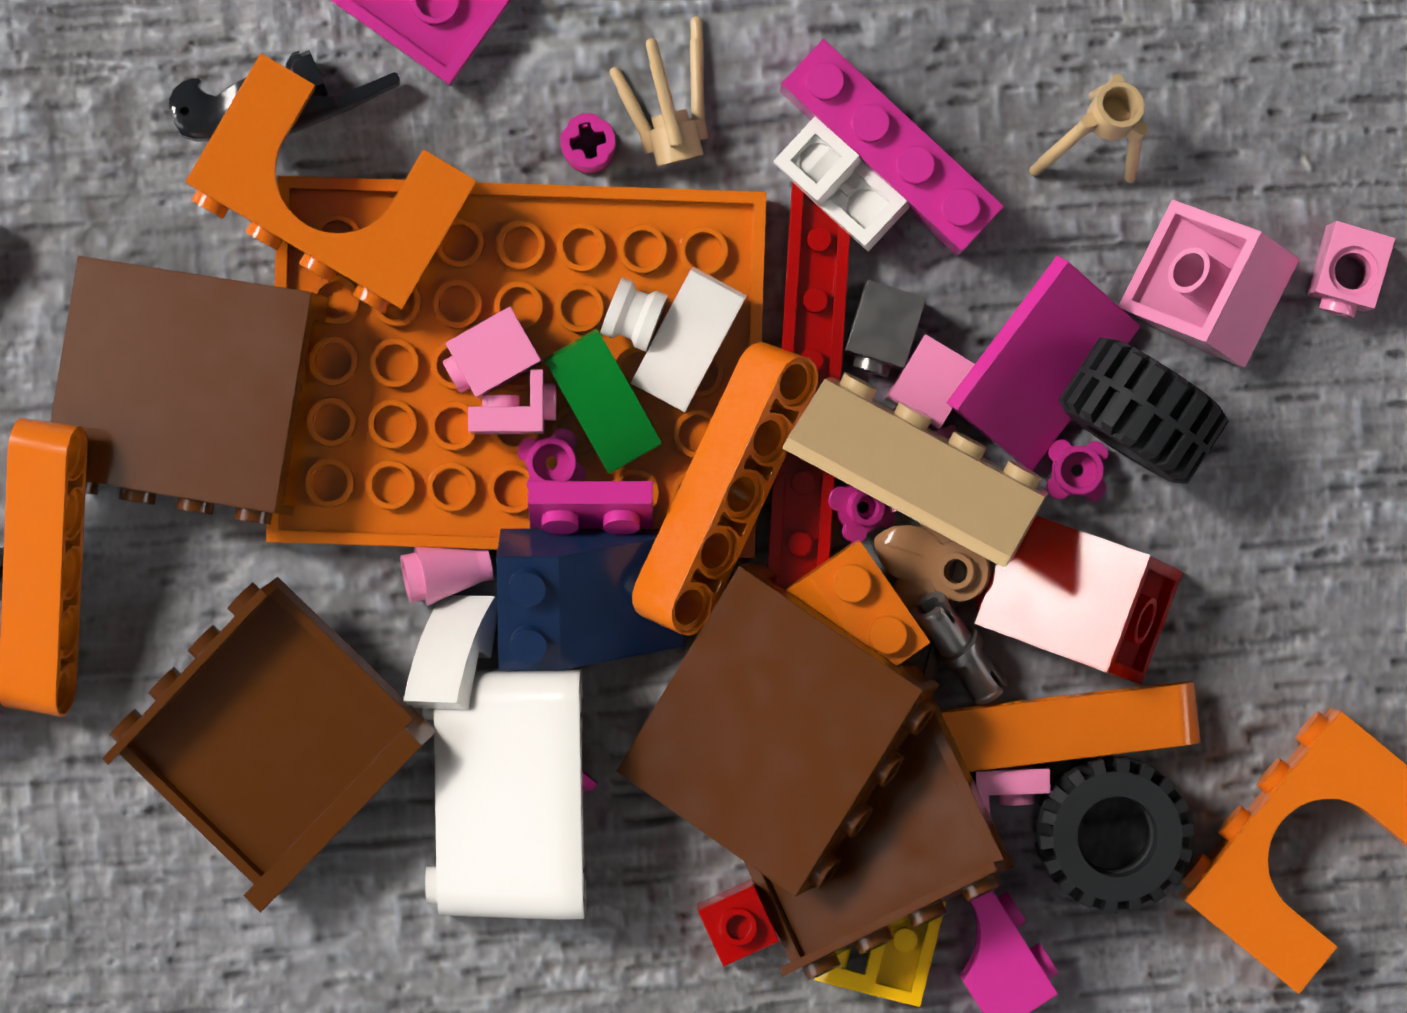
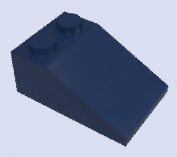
[496,528,685,671]

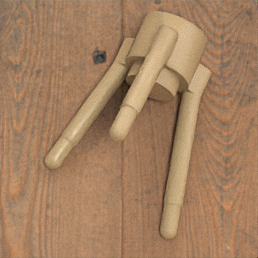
[609,16,710,167]
[1029,74,1149,183]

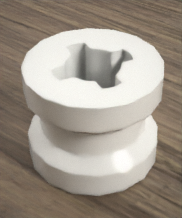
[600,277,668,352]

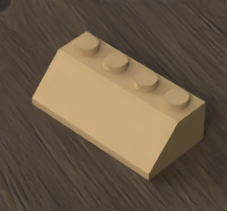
[782,372,1049,568]

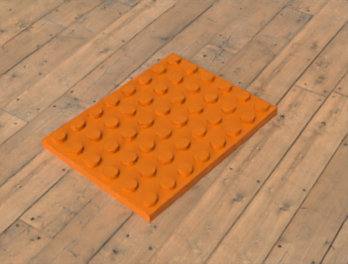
[266,176,767,558]

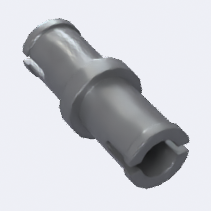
[911,591,1007,705]

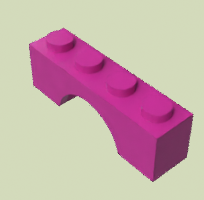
[780,39,1004,256]
[959,891,1059,1013]

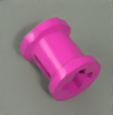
[561,113,616,173]

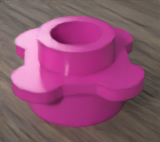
[518,428,586,488]
[1046,440,1108,501]
[828,484,896,542]

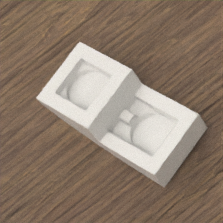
[773,117,910,252]
[631,267,747,412]
[403,595,498,710]

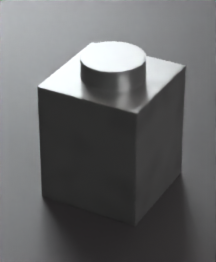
[843,279,926,377]

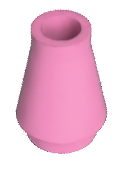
[400,547,493,606]

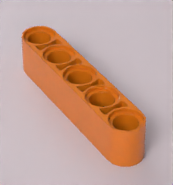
[632,342,818,636]
[0,418,88,717]
[940,681,1201,772]

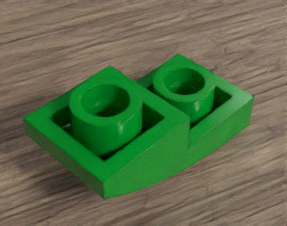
[543,329,662,474]

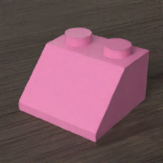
[1119,200,1300,368]

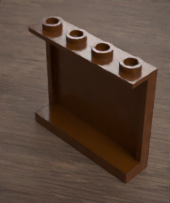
[50,256,329,525]
[616,562,940,897]
[102,577,437,913]
[744,666,1014,980]

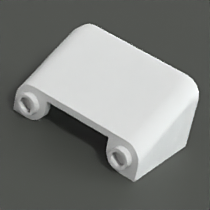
[422,667,587,920]

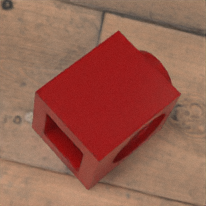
[697,878,779,967]

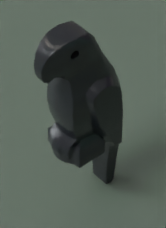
[169,50,400,142]

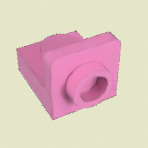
[468,370,557,434]
[971,763,1051,815]

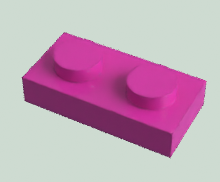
[528,481,653,535]

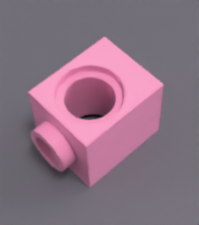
[1306,221,1396,319]
[442,306,543,399]
[884,334,975,430]

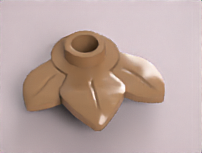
[874,523,991,613]

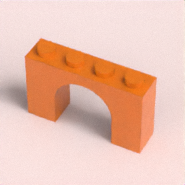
[185,53,477,313]
[1177,708,1407,994]

